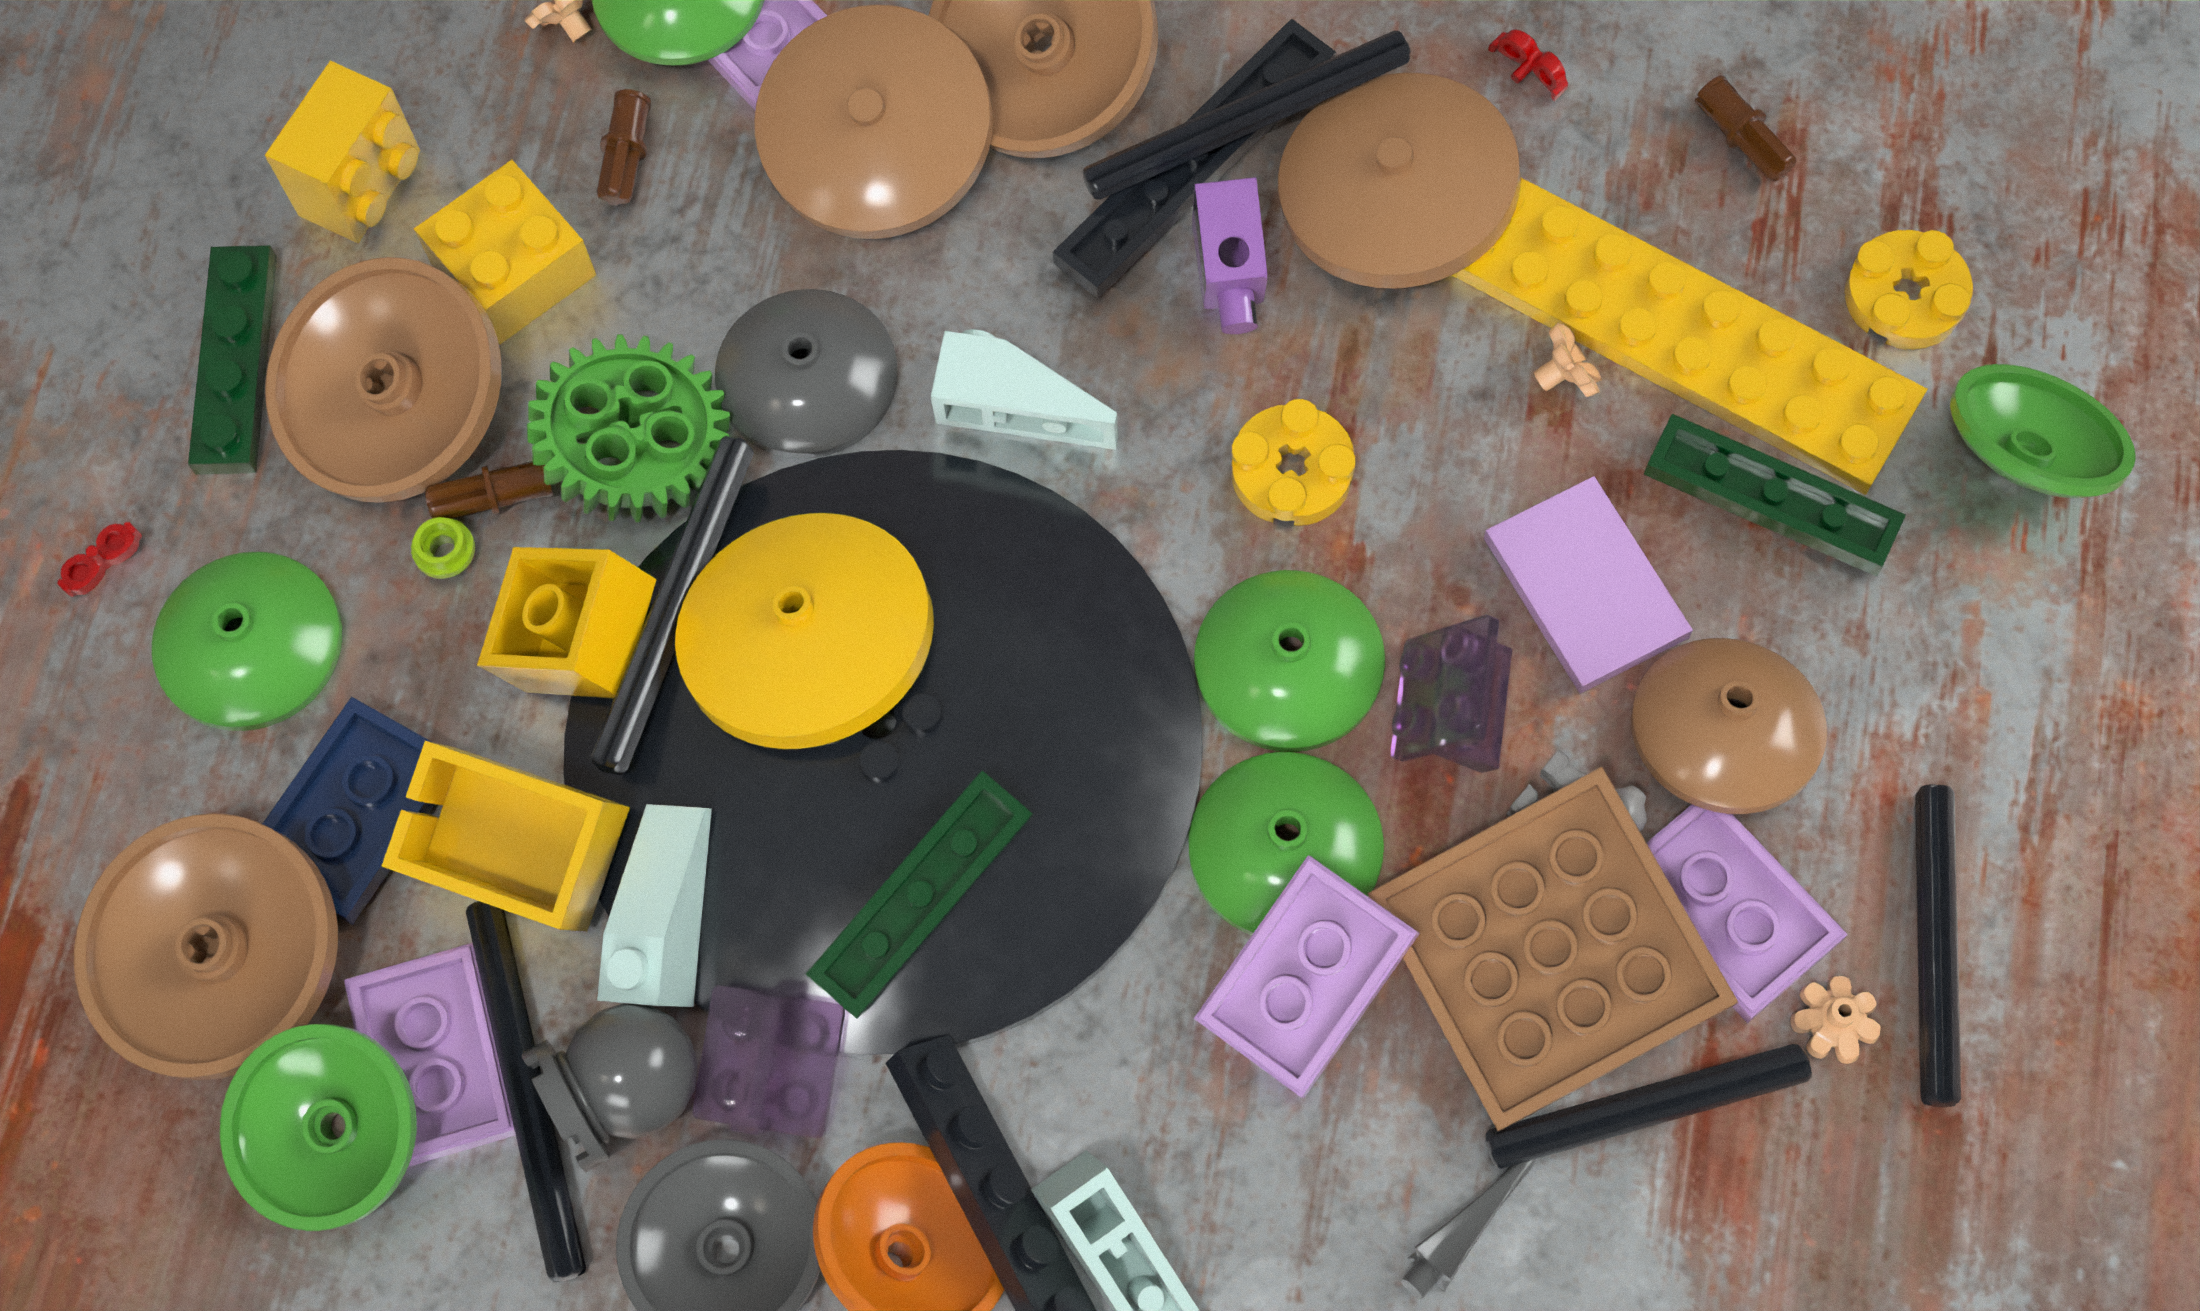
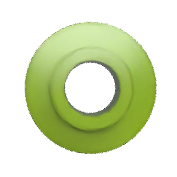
[411,517,475,579]

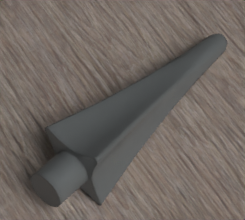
[1401,1159,1536,1299]

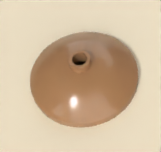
[1631,638,1827,814]

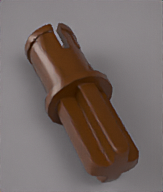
[1694,75,1797,181]
[596,89,651,207]
[425,461,553,518]

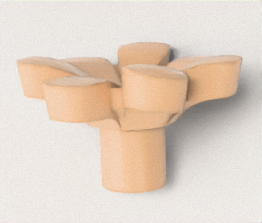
[524,0,592,42]
[1534,322,1602,397]
[1790,976,1881,1064]

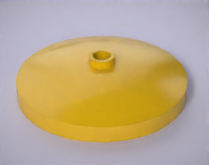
[675,513,934,749]

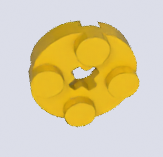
[1844,230,1973,350]
[1231,399,1355,526]

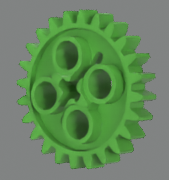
[527,334,730,522]

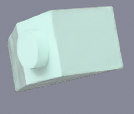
[931,329,1118,450]
[597,804,712,1007]
[1031,1150,1199,1311]

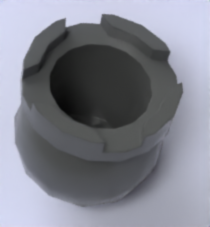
[522,1003,698,1173]

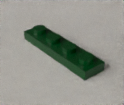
[188,245,277,475]
[1643,414,1906,576]
[805,770,1033,1019]

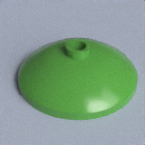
[592,0,764,66]
[1950,364,2136,498]
[152,552,343,731]
[1194,570,1385,752]
[1189,752,1384,935]
[220,1024,417,1231]

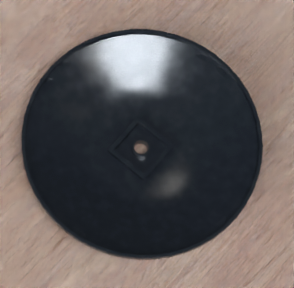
[563,450,1203,1059]

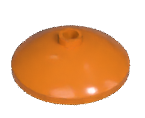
[813,1142,1004,1311]

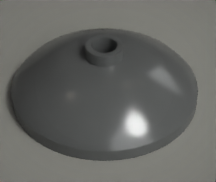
[715,289,898,458]
[616,1139,821,1311]

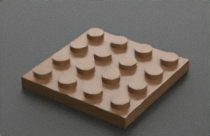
[1367,767,1738,1132]

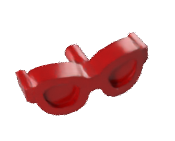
[1488,29,1568,102]
[57,522,142,597]

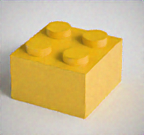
[265,60,421,244]
[414,160,596,344]
[477,547,656,698]

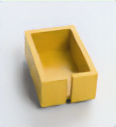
[382,741,630,932]

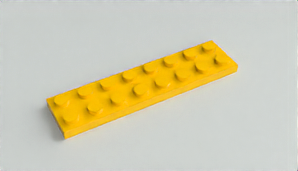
[1451,177,1928,495]

